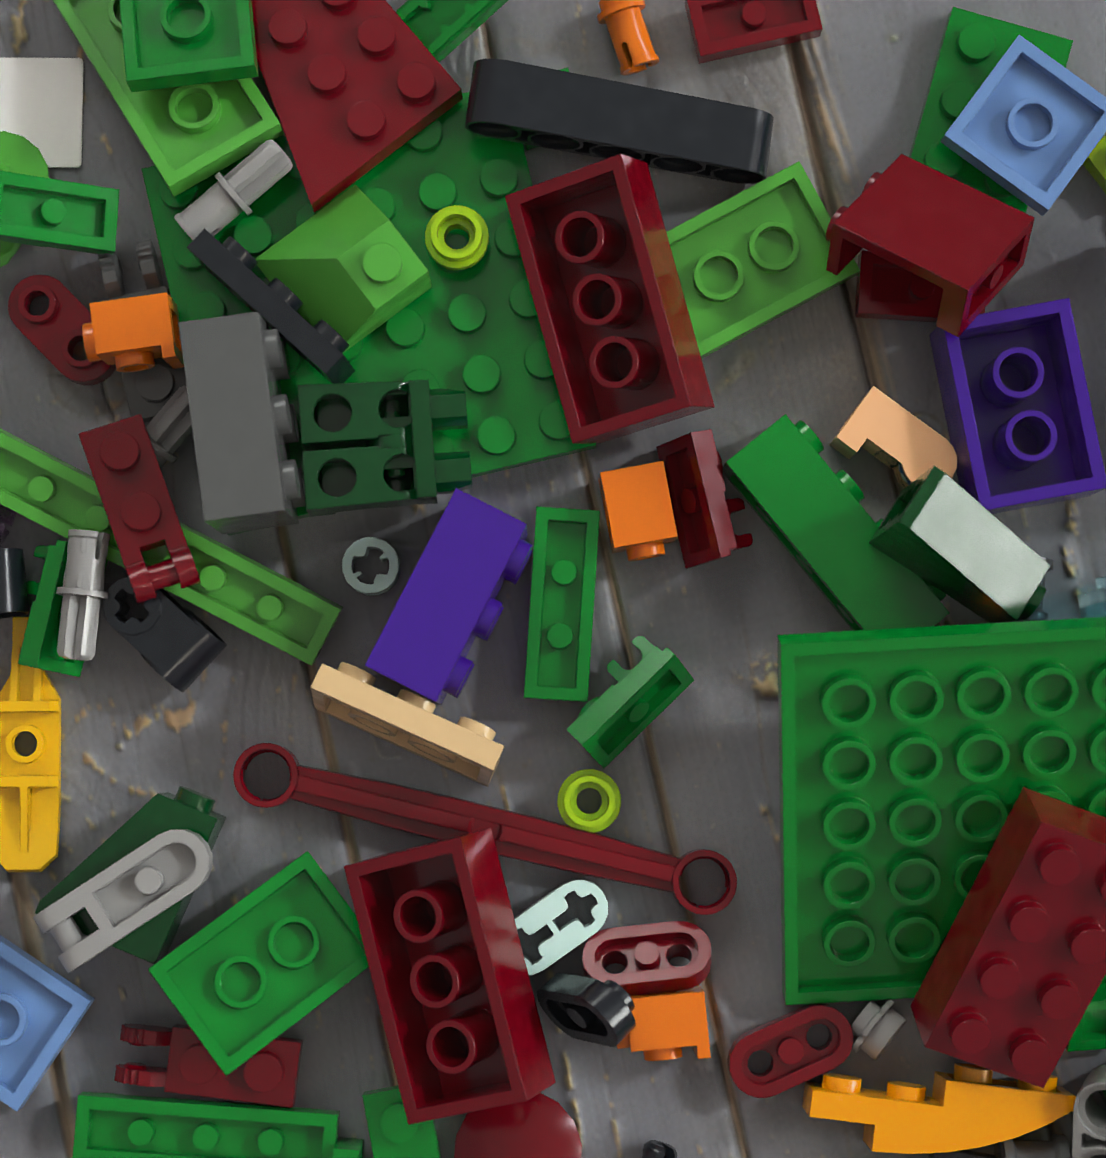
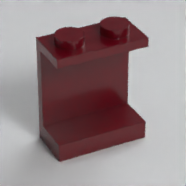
[825,154,1035,337]

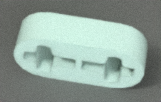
[514,878,608,975]

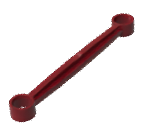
[233,743,737,915]

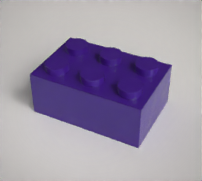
[929,298,1106,514]
[365,488,533,705]

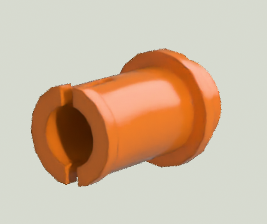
[597,0,660,75]

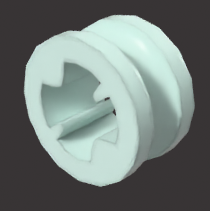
[342,537,401,596]

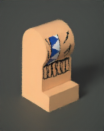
[829,386,957,488]

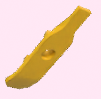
[0,617,61,872]

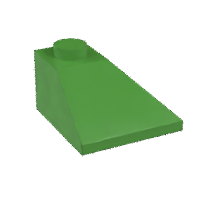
[255,184,432,354]

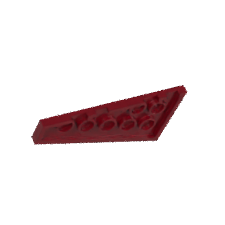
[251,0,463,213]

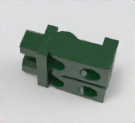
[298,379,472,517]

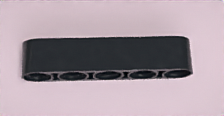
[465,59,774,184]

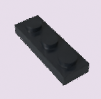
[187,228,355,384]

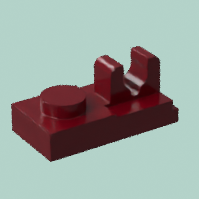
[656,429,753,569]

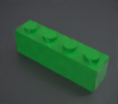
[723,414,950,631]

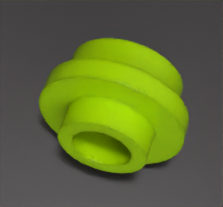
[425,205,489,270]
[557,769,621,833]

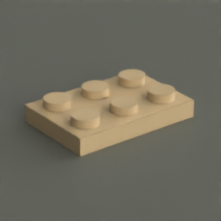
[310,662,504,787]

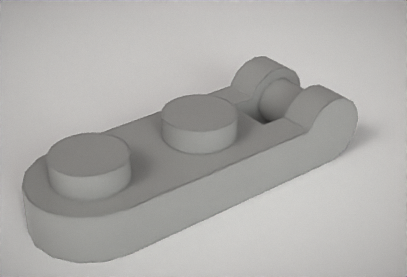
[33,829,213,974]

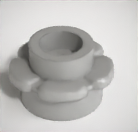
[851,1000,907,1061]

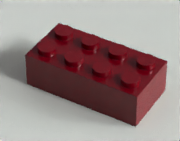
[505,154,715,444]
[910,787,1106,1088]
[344,827,556,1125]

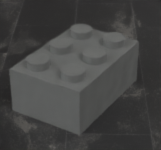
[178,311,306,534]

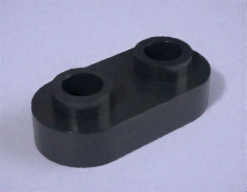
[537,973,636,1047]

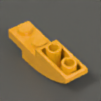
[802,1063,1076,1154]

